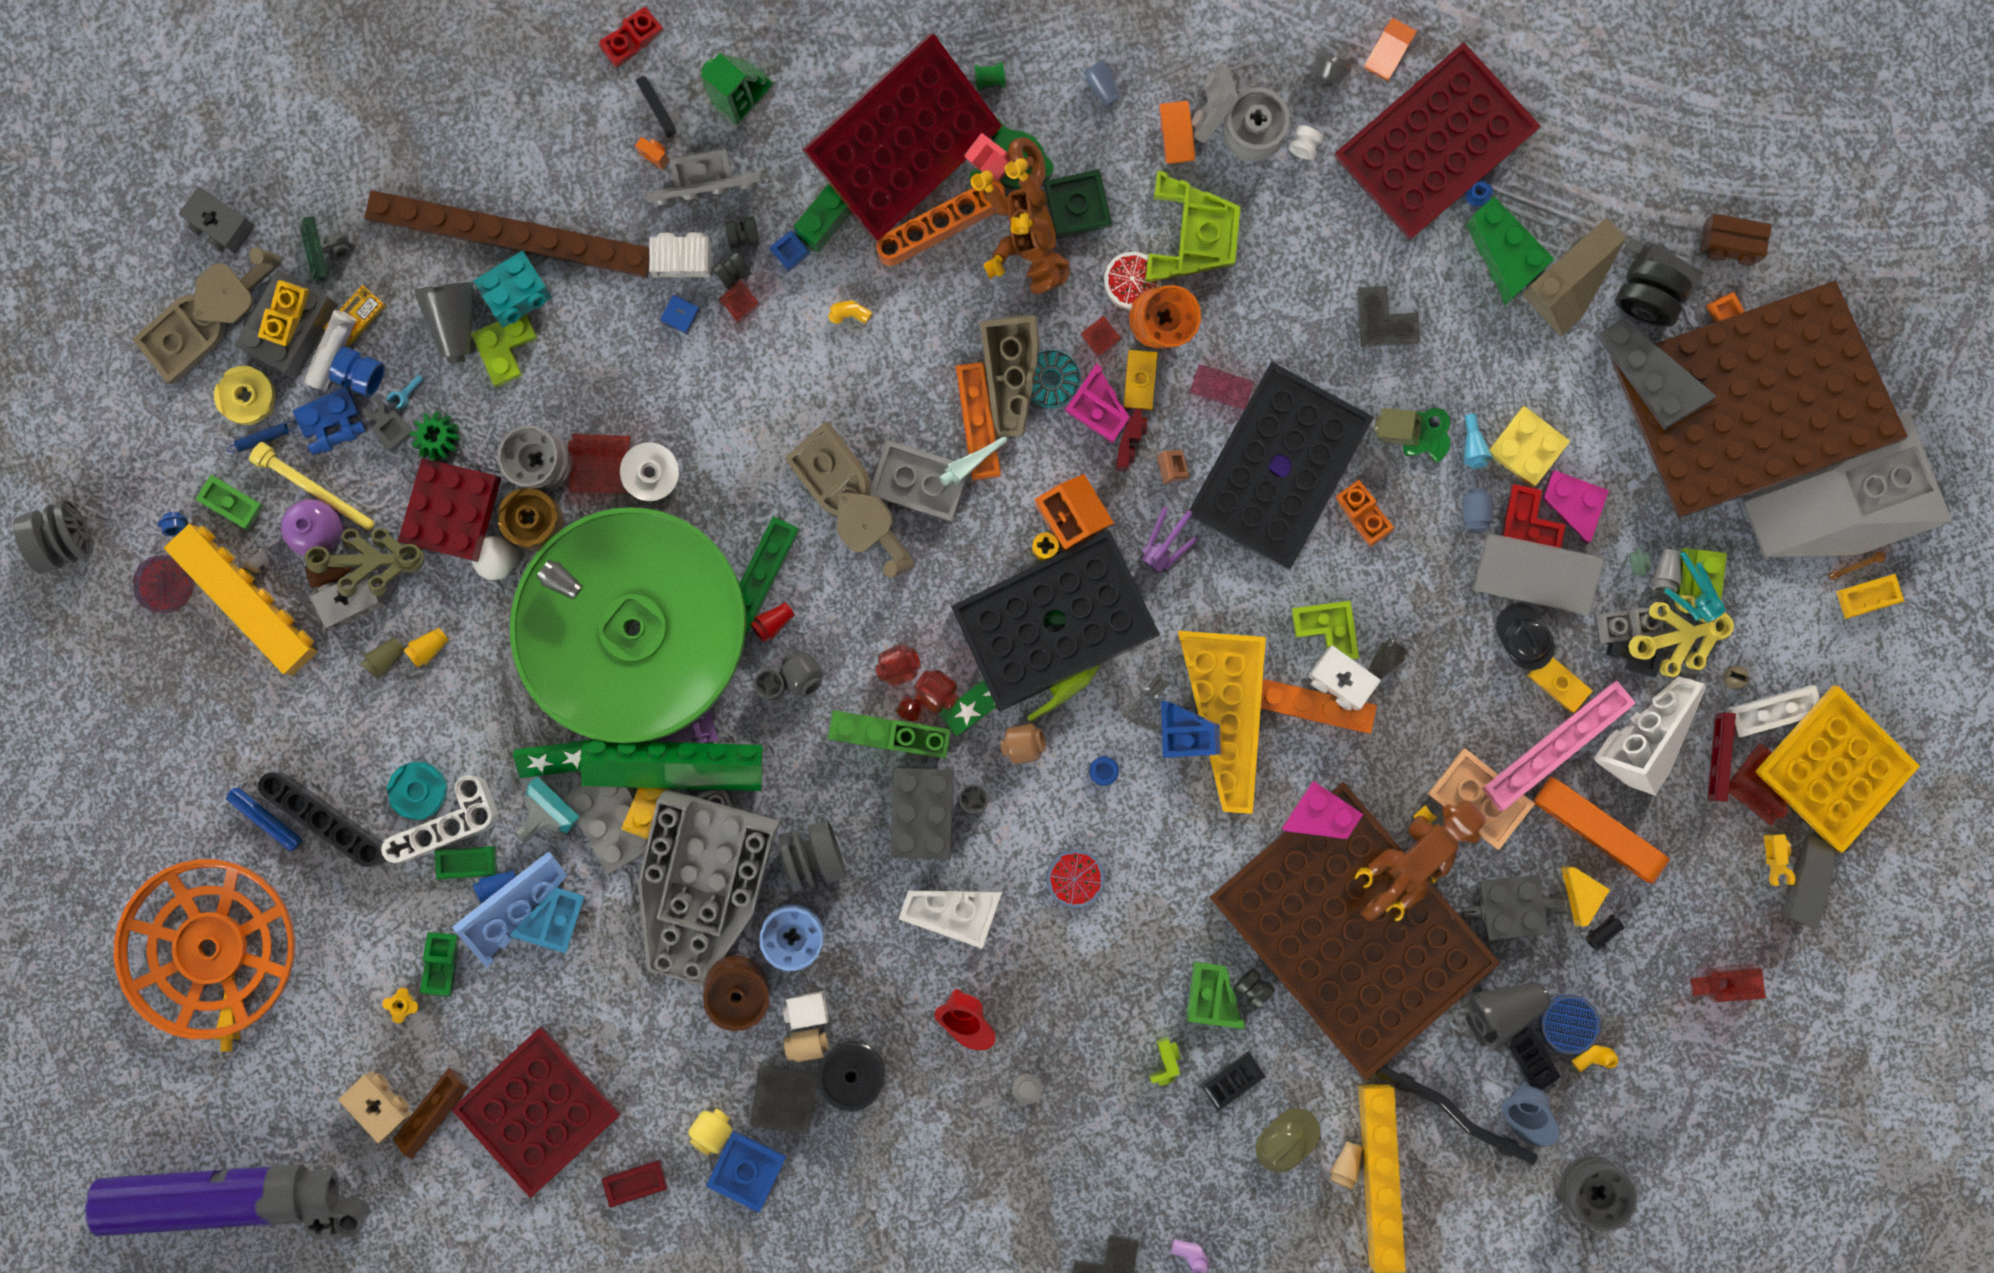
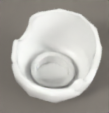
[472,535,520,580]

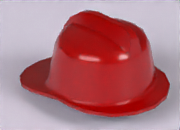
[934,989,996,1051]

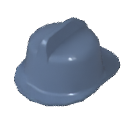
[1501,1081,1560,1147]

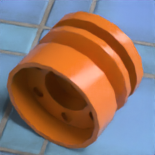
[1129,285,1201,349]

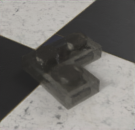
[1356,286,1420,347]
[1072,1234,1139,1273]

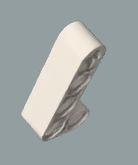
[381,775,499,863]

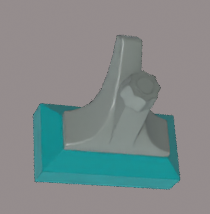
[514,776,580,842]

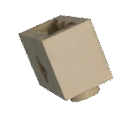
[338,1071,412,1144]

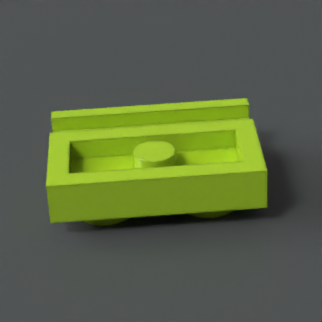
[1676,548,1727,602]

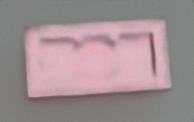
[1189,364,1254,410]

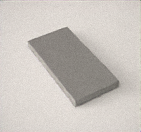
[1472,533,1605,615]

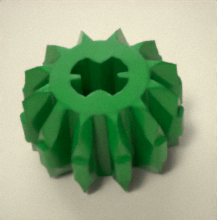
[410,411,461,461]

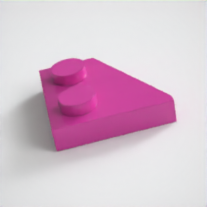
[1065,364,1129,444]
[1281,781,1363,839]

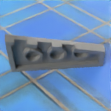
[1597,318,1717,430]

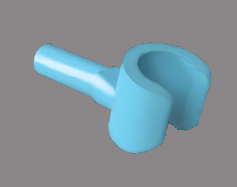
[387,374,424,410]

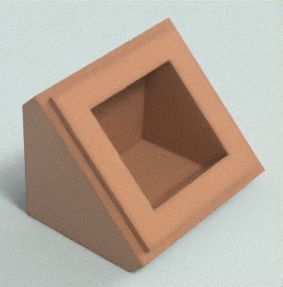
[1157,450,1189,484]

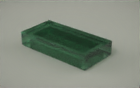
[300,216,327,282]

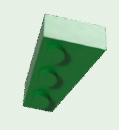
[700,53,775,125]
[1466,196,1554,306]

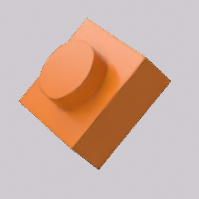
[635,137,669,170]

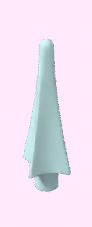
[939,437,1007,486]

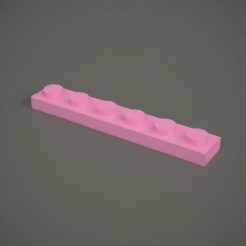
[1482,680,1636,812]

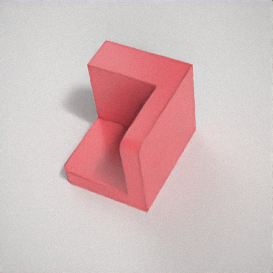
[964,133,1010,182]

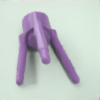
[1141,507,1198,573]

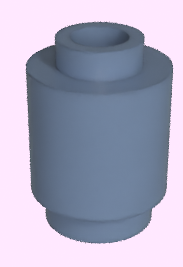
[1463,488,1493,531]

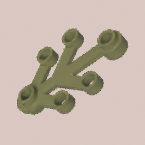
[304,528,424,597]

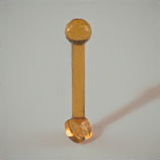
[1828,551,1886,580]

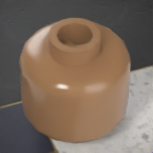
[1000,723,1046,764]

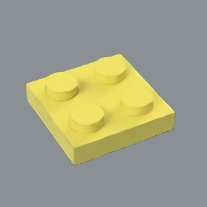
[1489,406,1570,488]

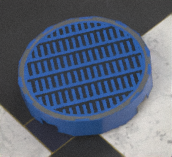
[1539,994,1600,1054]

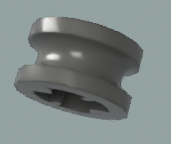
[1142,673,1170,702]

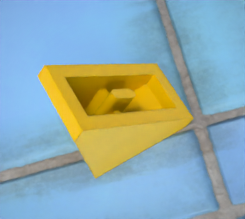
[1561,866,1610,927]

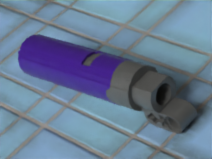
[85,1164,369,1239]

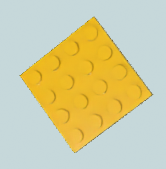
[1755,685,1920,853]

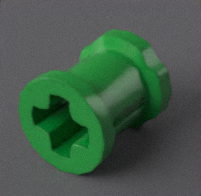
[974,62,1006,91]

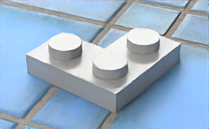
[1192,63,1239,144]

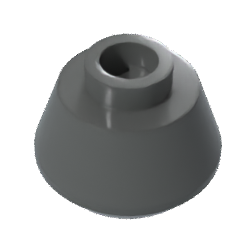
[1313,50,1351,87]

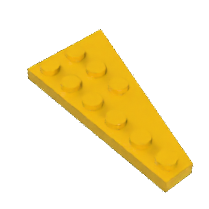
[1178,631,1266,814]

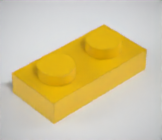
[621,788,670,840]

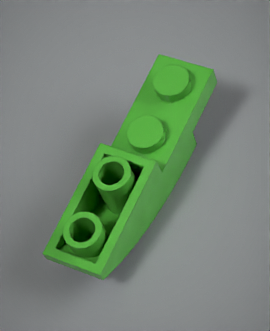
[827,710,951,759]

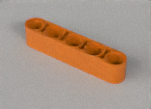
[876,180,1005,266]
[1533,776,1670,885]

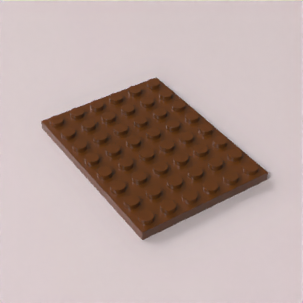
[1612,280,1908,519]
[1209,782,1500,1080]

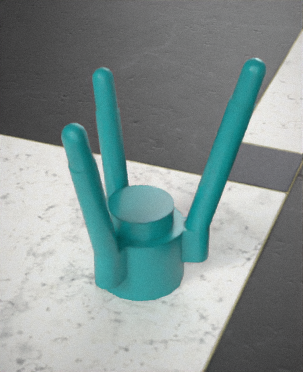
[1664,552,1726,623]

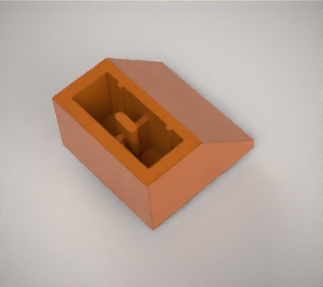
[1034,474,1114,552]

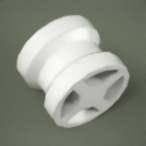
[1288,125,1324,160]

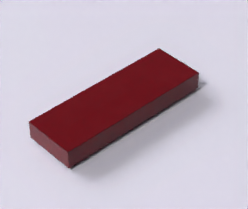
[1707,712,1736,802]

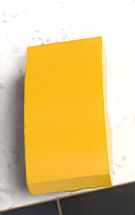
[258,280,310,346]

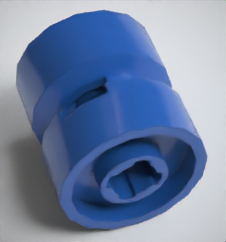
[329,346,385,397]

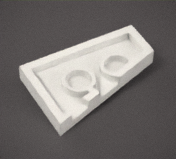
[898,890,1002,949]

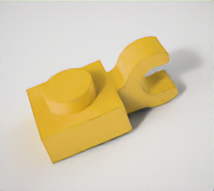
[1764,834,1796,886]

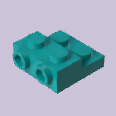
[473,250,553,328]

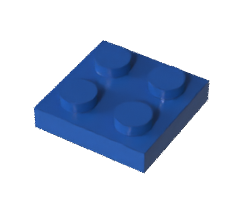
[706,1130,787,1213]

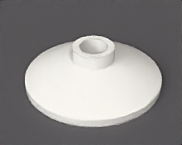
[620,442,679,501]

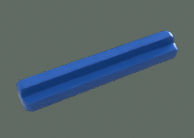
[226,787,302,851]

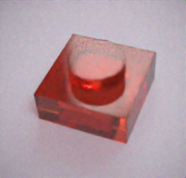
[719,281,760,323]
[1080,316,1121,358]

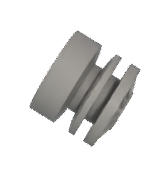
[498,425,573,492]

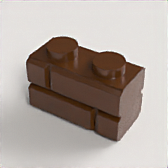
[1700,213,1772,266]

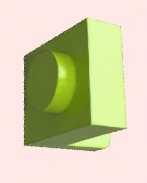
[1149,1037,1181,1086]

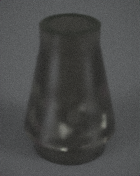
[1367,637,1408,680]

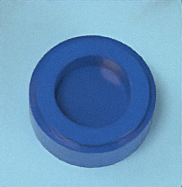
[1089,756,1119,786]

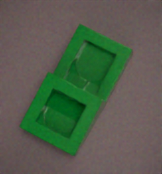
[420,932,458,997]

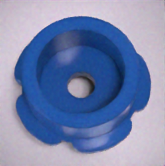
[1465,179,1493,207]
[158,512,188,536]

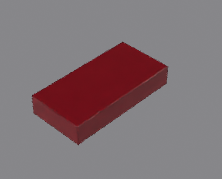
[601,1159,668,1208]

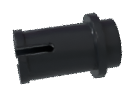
[1585,914,1625,951]

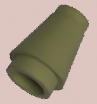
[360,637,405,679]

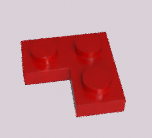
[1501,484,1566,548]

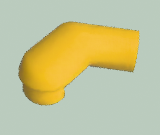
[828,300,873,325]
[1571,1045,1619,1073]

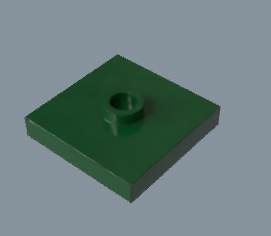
[1043,169,1112,239]

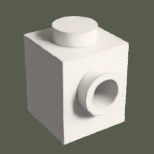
[783,991,829,1030]

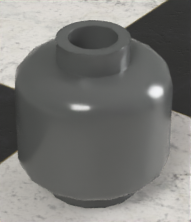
[779,652,823,696]

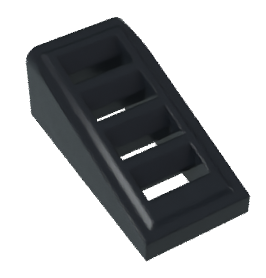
[1504,1026,1561,1090]
[1199,1051,1266,1112]

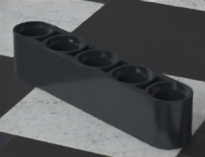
[258,773,386,867]

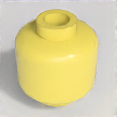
[688,1109,733,1156]

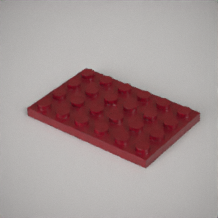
[802,33,1003,241]
[1334,42,1541,241]

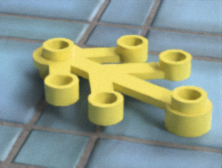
[1629,595,1734,677]

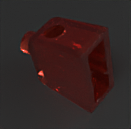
[1690,963,1766,1002]

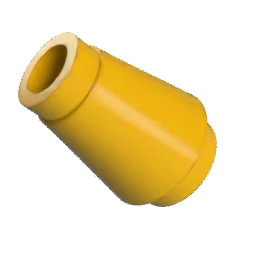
[403,627,449,668]

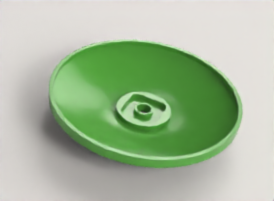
[510,507,746,743]

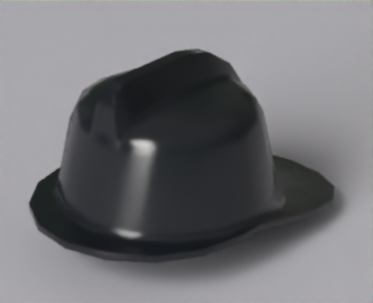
[1496,604,1555,671]

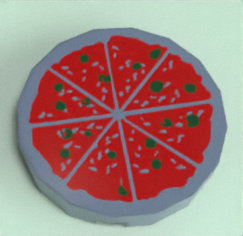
[1046,849,1105,909]

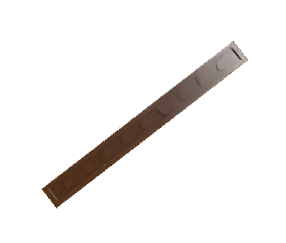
[364,190,650,278]

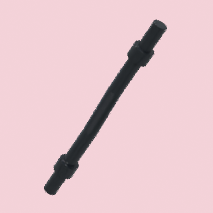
[1375,1066,1538,1165]

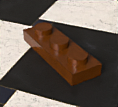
[393,1068,468,1159]

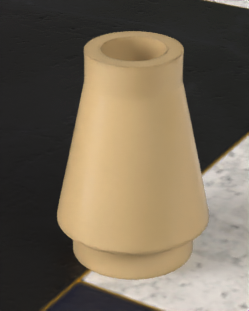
[1329,1141,1363,1189]

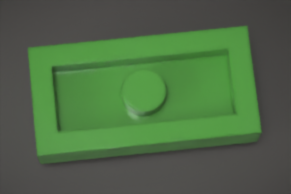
[195,475,264,530]

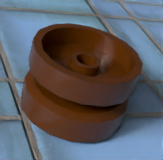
[703,955,769,1031]

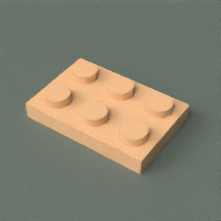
[1426,748,1535,850]

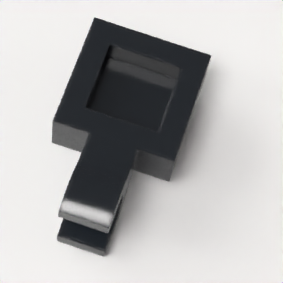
[1606,642,1664,678]

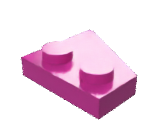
[1542,470,1609,544]

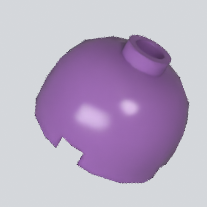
[281,499,344,556]

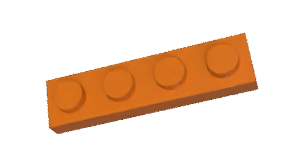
[1261,679,1377,734]

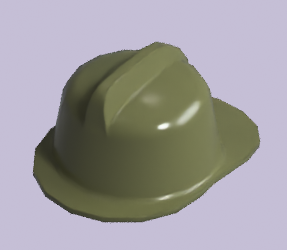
[1255,1108,1321,1173]

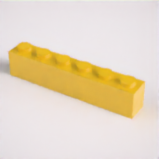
[164,524,318,676]
[1358,1083,1406,1273]

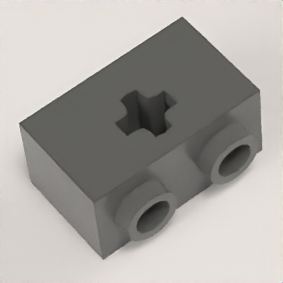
[178,186,255,253]

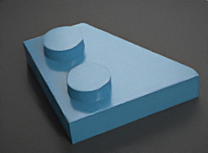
[510,887,585,953]

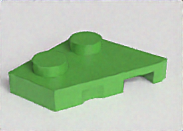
[1186,961,1245,1029]

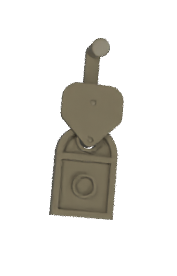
[132,247,282,385]
[785,421,915,578]

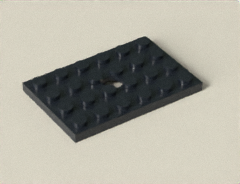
[1189,361,1374,570]
[951,529,1160,712]

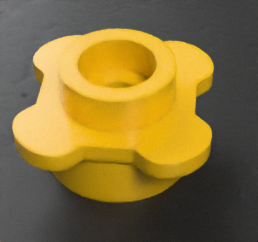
[382,988,418,1024]

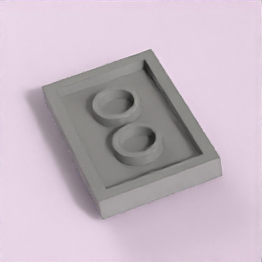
[870,440,968,523]
[564,786,648,874]

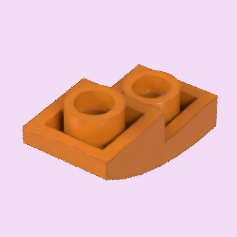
[1159,101,1196,164]
[1335,480,1394,548]

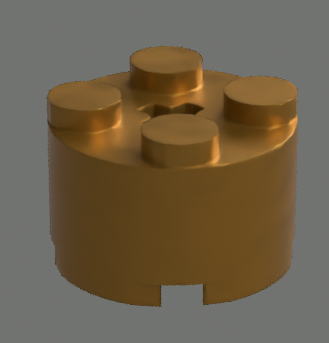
[498,488,565,551]

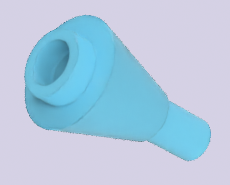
[1463,414,1493,469]

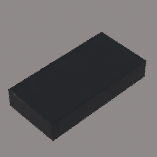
[635,75,677,137]

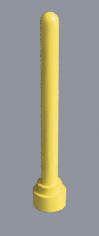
[249,442,374,530]

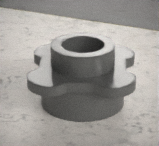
[322,232,355,261]

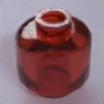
[875,644,921,687]
[914,670,959,713]

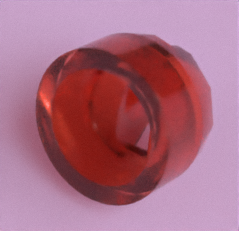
[896,696,922,722]

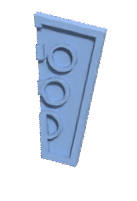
[452,851,567,968]

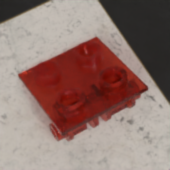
[568,434,631,494]
[1729,743,1789,826]

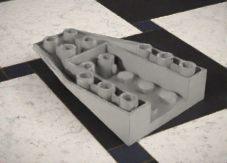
[1743,411,1953,558]
[638,789,780,986]

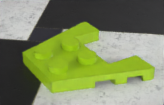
[1145,170,1241,283]

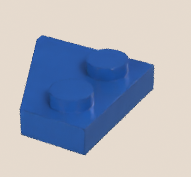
[1161,701,1221,758]

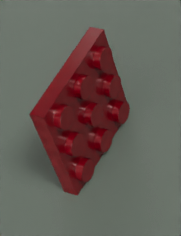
[398,458,502,562]

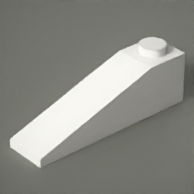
[1594,676,1706,795]

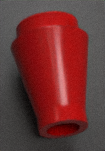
[750,602,795,643]

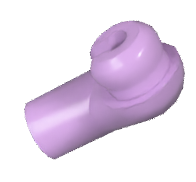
[1171,1239,1209,1273]

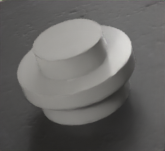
[1012,1074,1042,1104]

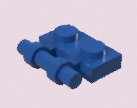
[293,387,367,455]

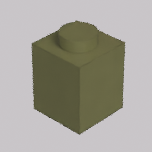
[1375,408,1422,446]

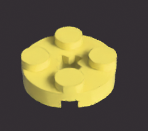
[214,366,276,425]

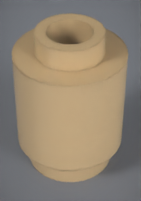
[784,1028,829,1062]

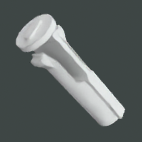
[303,310,356,391]

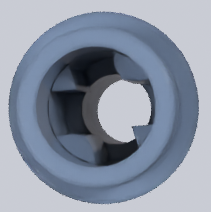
[1084,60,1121,106]

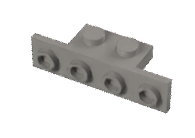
[646,147,762,205]

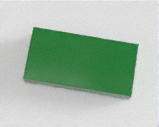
[435,846,497,880]

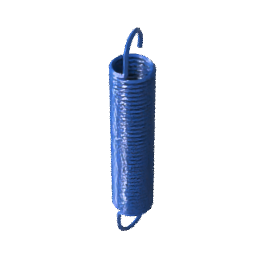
[226,421,297,453]

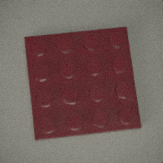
[451,1026,621,1199]

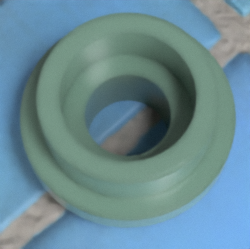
[1629,548,1651,578]

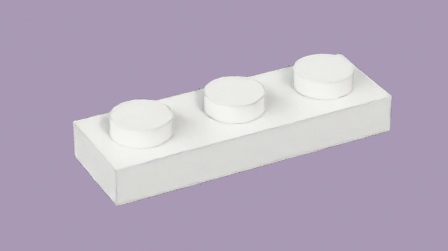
[1727,685,1820,738]

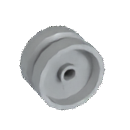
[1222,87,1290,162]

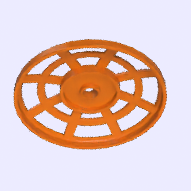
[113,859,295,1039]

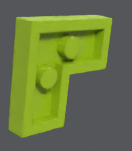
[471,314,538,387]
[1291,600,1359,660]

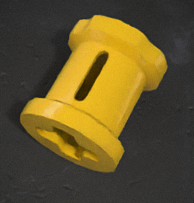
[1032,532,1059,562]

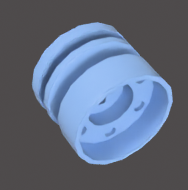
[760,903,823,971]

